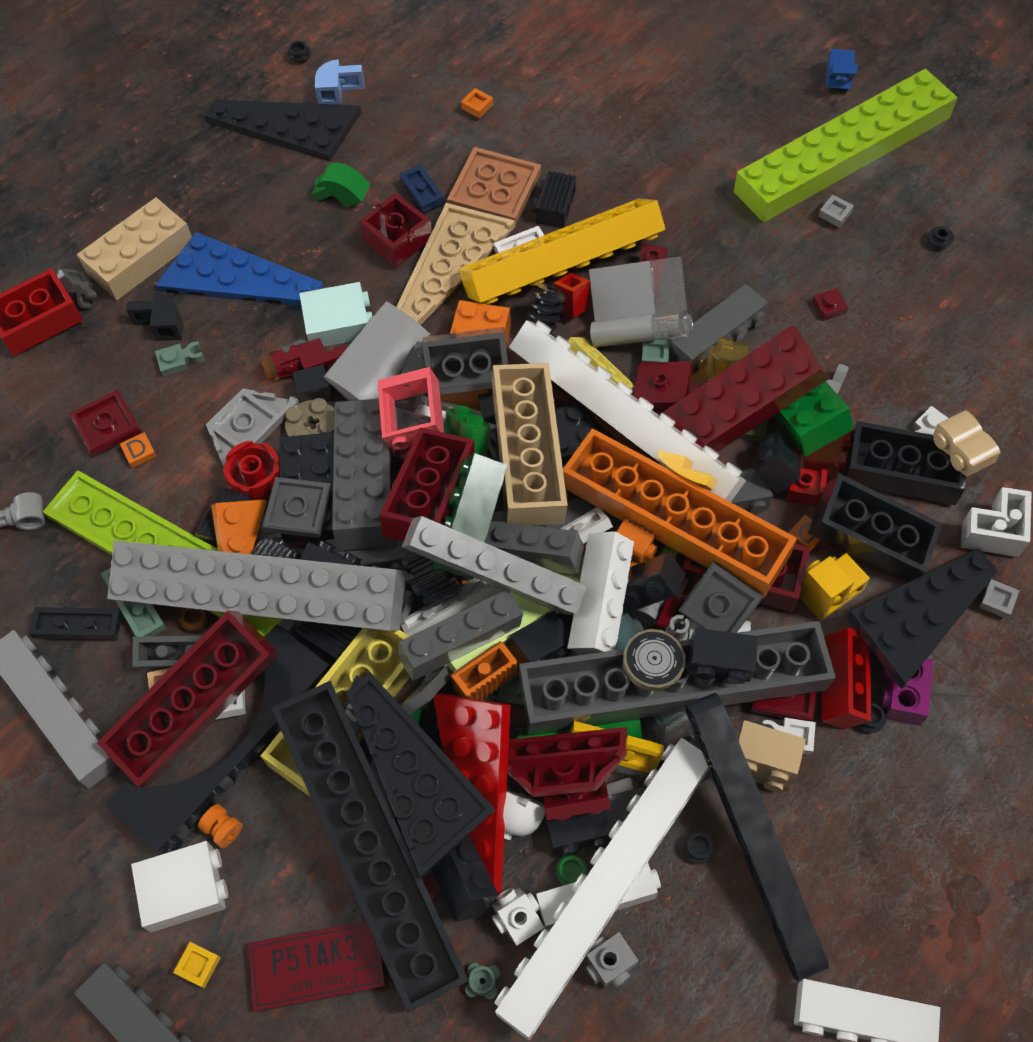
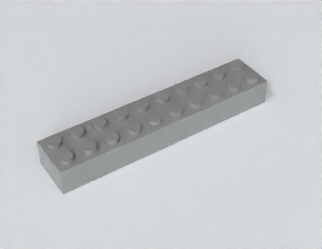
[107,540,406,631]

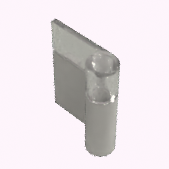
[589,256,693,348]

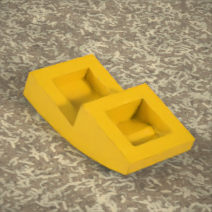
[657,450,717,491]

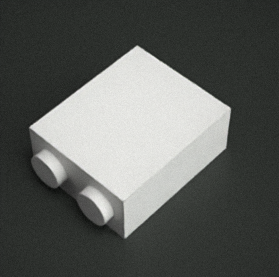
[131,841,228,933]

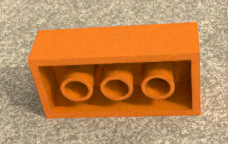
[440,300,511,410]

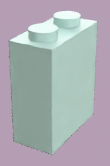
[299,282,372,347]

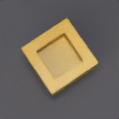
[173,942,221,989]

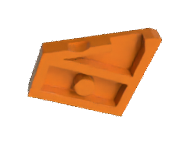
[211,500,267,554]

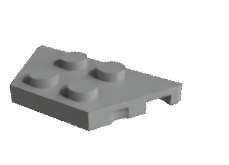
[206,389,299,466]

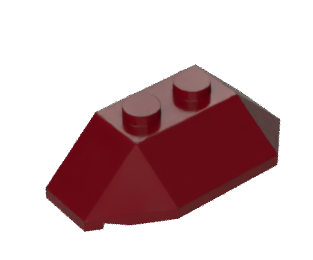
[507,727,628,797]

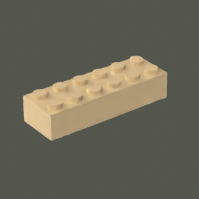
[492,363,568,525]

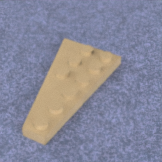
[396,203,516,325]

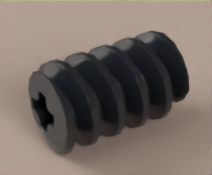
[524,283,567,337]

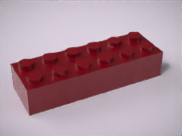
[659,325,830,452]
[97,610,279,788]

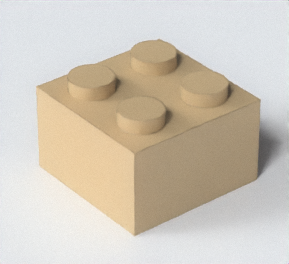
[737,720,806,792]

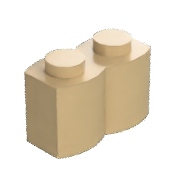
[933,410,1001,477]

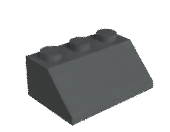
[422,327,508,395]

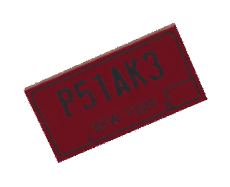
[248,921,386,1012]

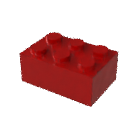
[0,268,83,356]

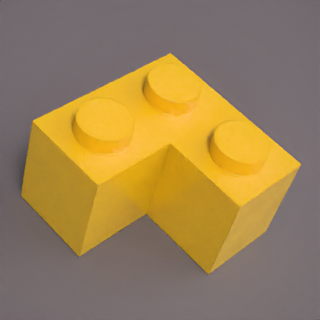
[799,553,870,621]

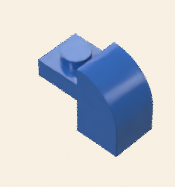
[826,49,858,90]

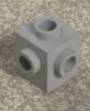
[585,932,639,988]

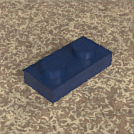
[400,165,444,213]

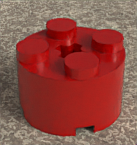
[223,441,280,502]

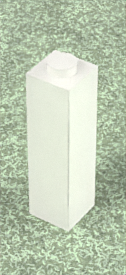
[536,863,661,931]

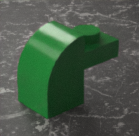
[311,163,371,208]

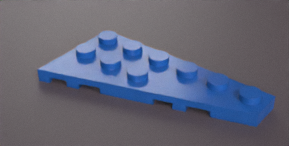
[155,232,324,306]

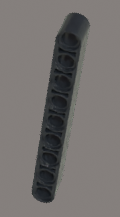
[685,693,829,982]

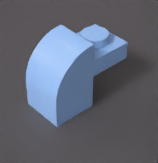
[315,59,365,104]

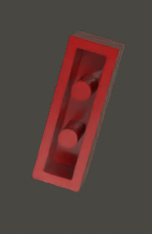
[822,628,871,729]

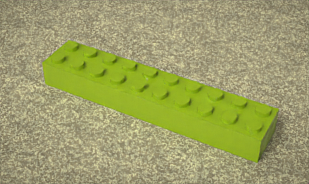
[733,68,958,223]

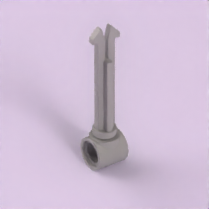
[0,492,45,530]

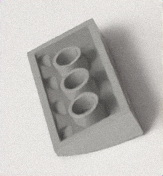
[323,301,430,401]

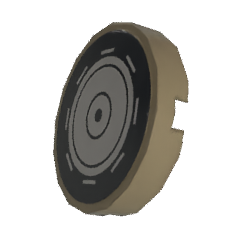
[622,629,685,691]

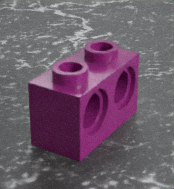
[881,658,934,726]

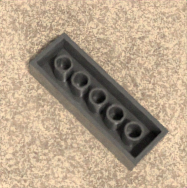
[332,398,395,551]

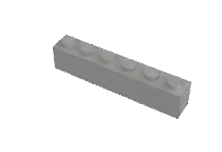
[402,516,587,615]
[0,630,118,789]

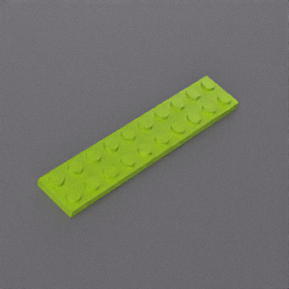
[43,470,283,637]

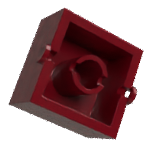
[359,193,432,268]

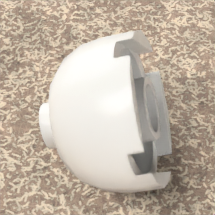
[503,788,545,840]

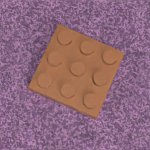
[447,147,541,225]

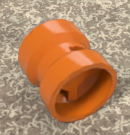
[198,804,243,848]

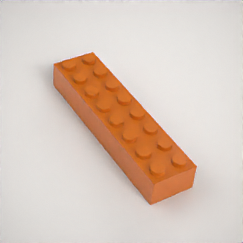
[563,428,797,599]

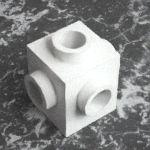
[491,887,544,946]

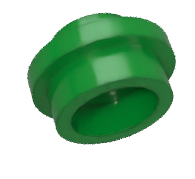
[556,855,588,886]

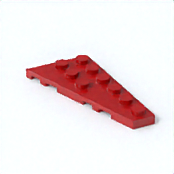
[433,693,511,895]

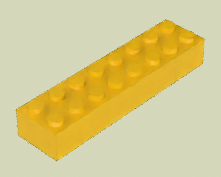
[458,198,666,304]

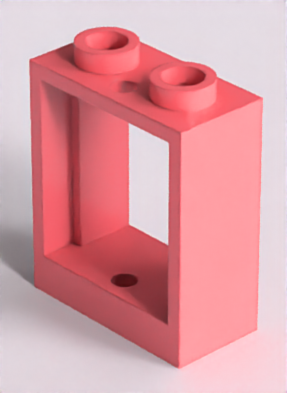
[377,367,444,450]

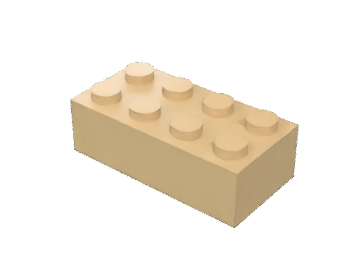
[77,197,192,300]

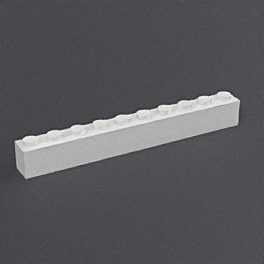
[509,320,746,502]
[494,738,709,1041]

